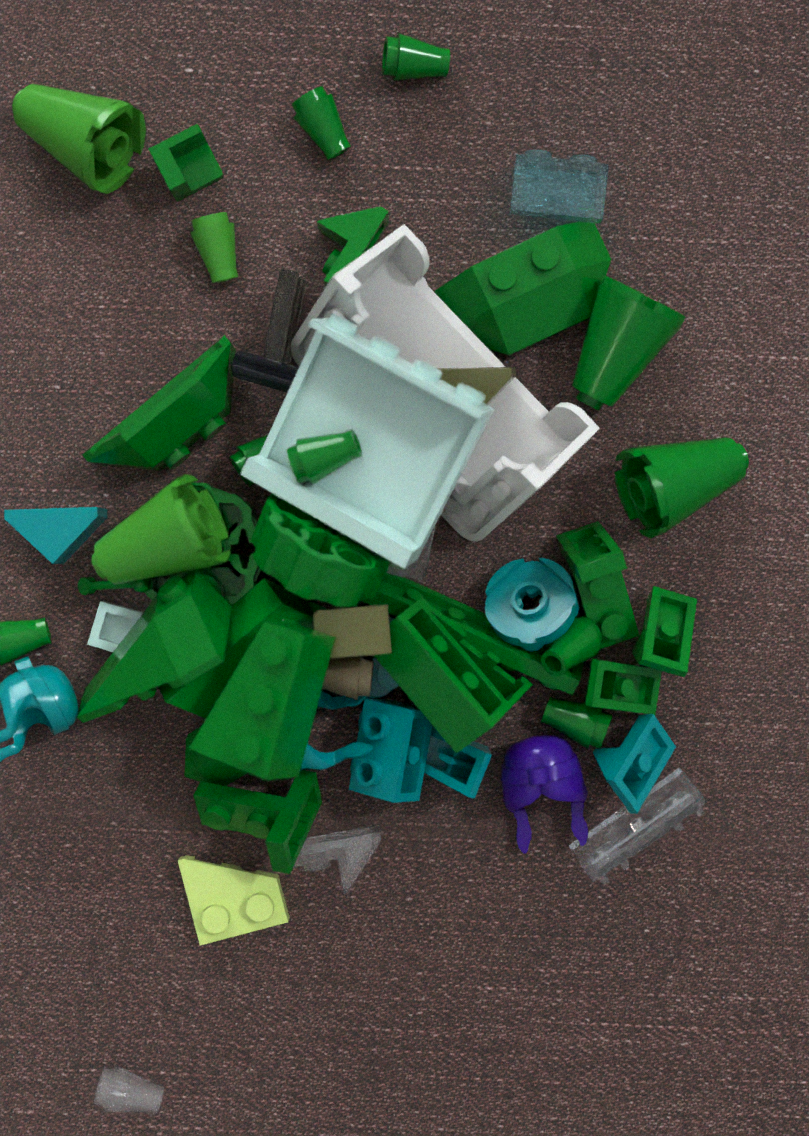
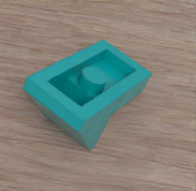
[593,714,676,814]

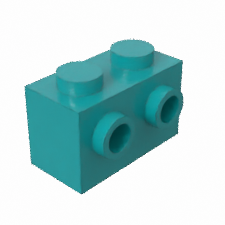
[349,699,433,803]

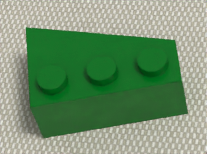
[158,578,314,719]
[374,598,533,753]
[188,621,336,780]

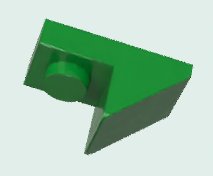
[317,206,389,287]
[632,586,697,677]
[584,659,662,715]

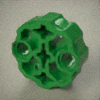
[144,482,263,606]
[250,493,392,607]

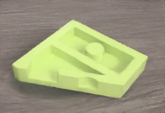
[178,855,290,945]

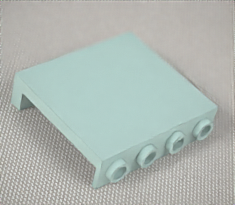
[240,314,494,568]

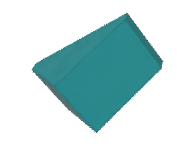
[4,507,107,564]
[424,726,492,799]

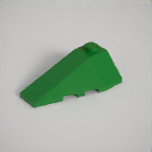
[77,570,232,723]

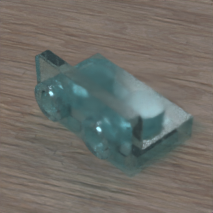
[509,150,609,224]

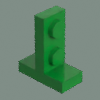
[556,521,640,649]
[193,770,322,874]

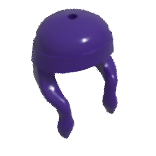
[501,735,588,854]

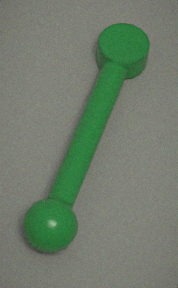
[77,576,150,595]

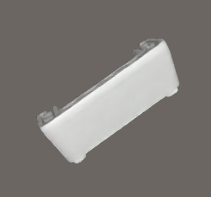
[290,224,600,541]

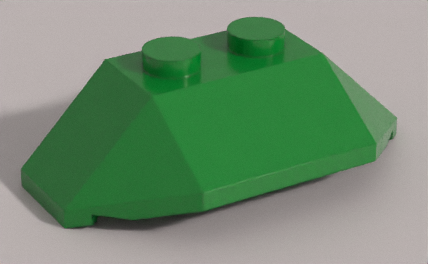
[434,218,612,357]
[82,335,236,471]

